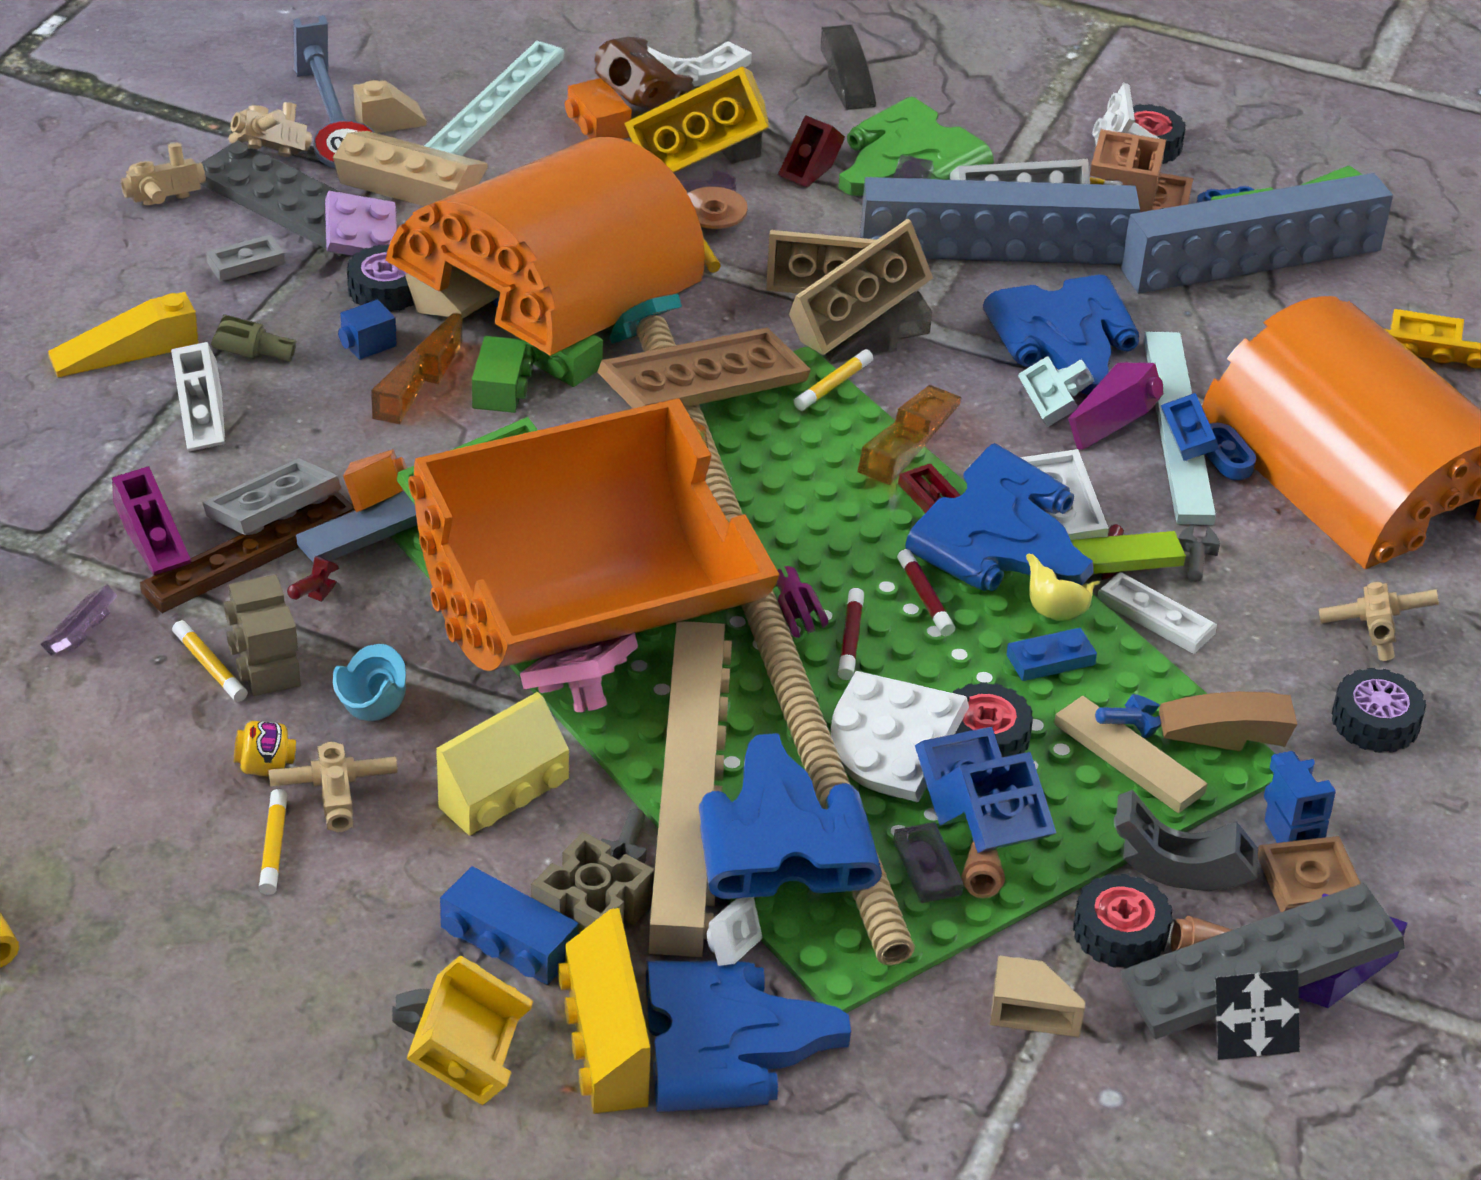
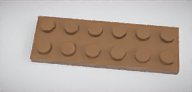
[598,327,811,409]

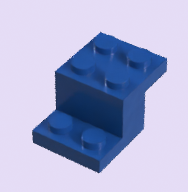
[914,727,1057,853]

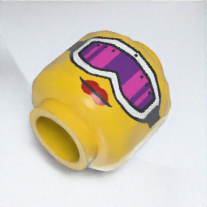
[234,721,296,776]

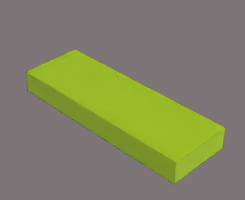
[1071,531,1186,574]

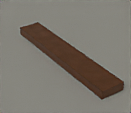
[140,491,355,613]

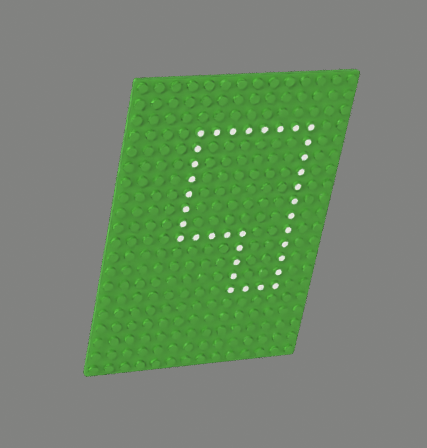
[390,347,1276,1013]

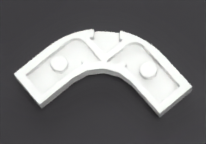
[648,41,752,87]

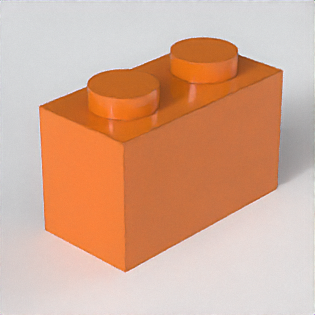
[565,78,632,139]

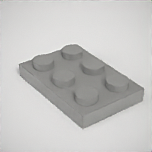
[202,458,341,535]

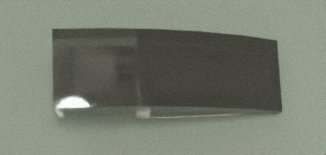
[820,24,876,110]
[825,291,932,364]

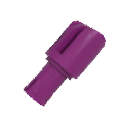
[776,566,828,638]

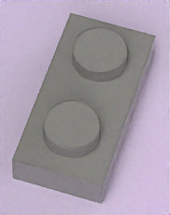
[206,235,285,281]

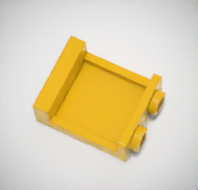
[406,956,533,1106]

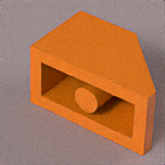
[343,449,407,512]

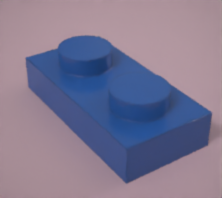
[1161,393,1219,461]
[1006,627,1097,681]

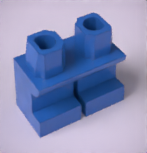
[1264,751,1336,843]

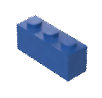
[440,866,579,986]

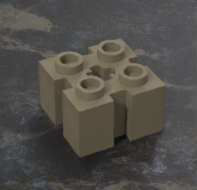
[224,574,301,696]
[531,832,654,933]

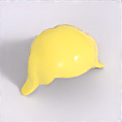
[1026,553,1100,621]

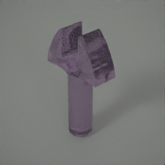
[679,171,736,193]

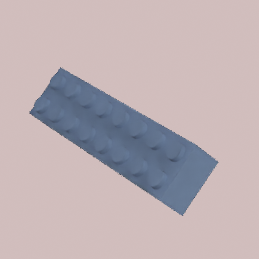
[1121,173,1393,293]
[860,177,1140,265]

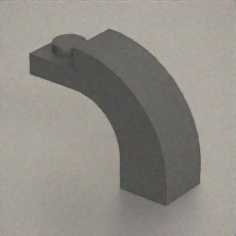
[1114,790,1258,890]

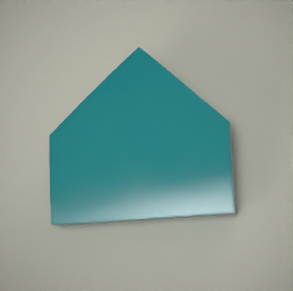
[610,293,682,344]

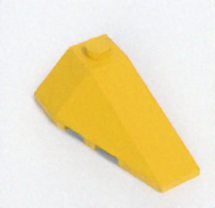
[48,292,199,377]

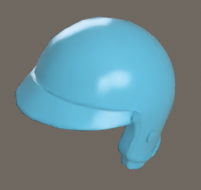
[333,644,406,721]

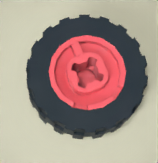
[1133,104,1186,164]
[953,682,1033,757]
[1073,874,1173,969]

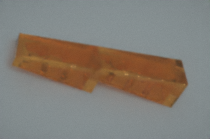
[371,312,463,425]
[857,385,962,485]

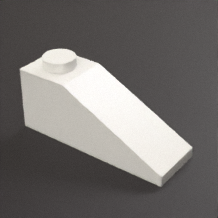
[171,342,225,452]

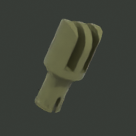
[211,314,296,362]

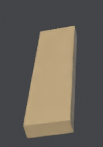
[1054,696,1208,814]

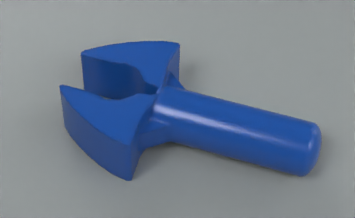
[1095,694,1161,738]

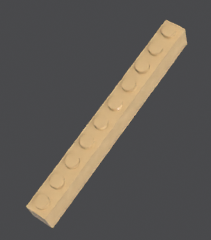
[649,621,732,957]

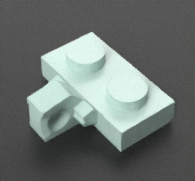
[1018,356,1094,427]

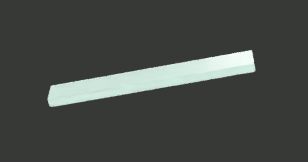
[424,41,564,156]
[1144,332,1216,525]

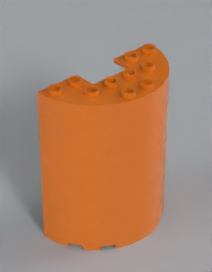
[385,137,705,356]
[1202,296,1481,569]
[408,398,779,671]

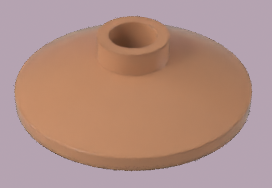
[688,187,748,229]

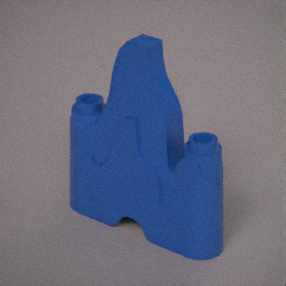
[983,275,1139,395]
[905,443,1094,591]
[698,733,882,899]
[645,961,851,1112]

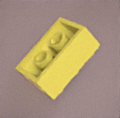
[437,692,569,836]

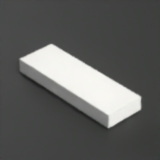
[1097,572,1217,654]

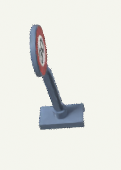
[293,15,375,168]

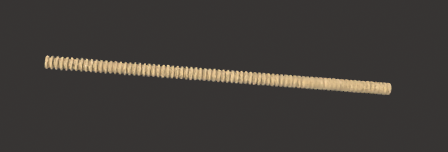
[636,315,915,965]

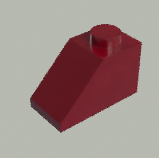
[778,115,846,188]

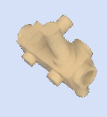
[229,102,312,157]
[121,143,206,205]
[1319,582,1439,661]
[269,742,397,832]

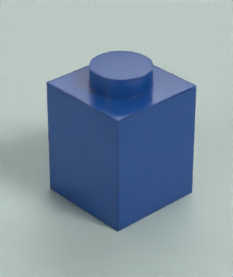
[338,299,397,360]

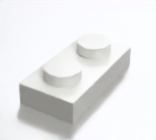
[707,897,763,966]

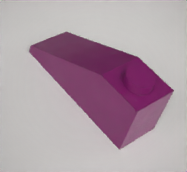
[1068,363,1164,450]
[112,466,191,575]

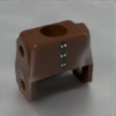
[594,37,694,110]

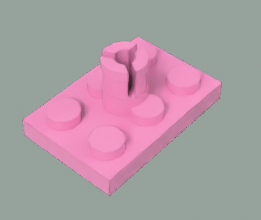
[520,633,638,712]

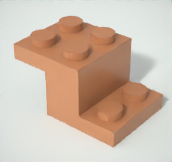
[1090,129,1193,212]

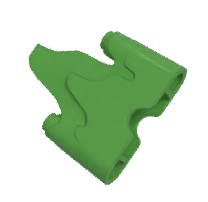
[839,96,994,196]

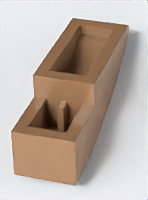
[1158,691,1297,751]

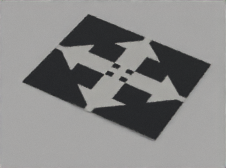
[1215,969,1300,1060]

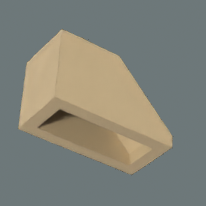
[353,80,426,133]
[990,955,1085,1037]

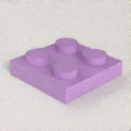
[325,191,396,255]

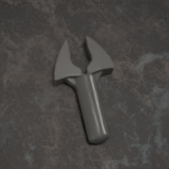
[1178,524,1220,582]
[601,808,647,863]
[392,989,430,1034]

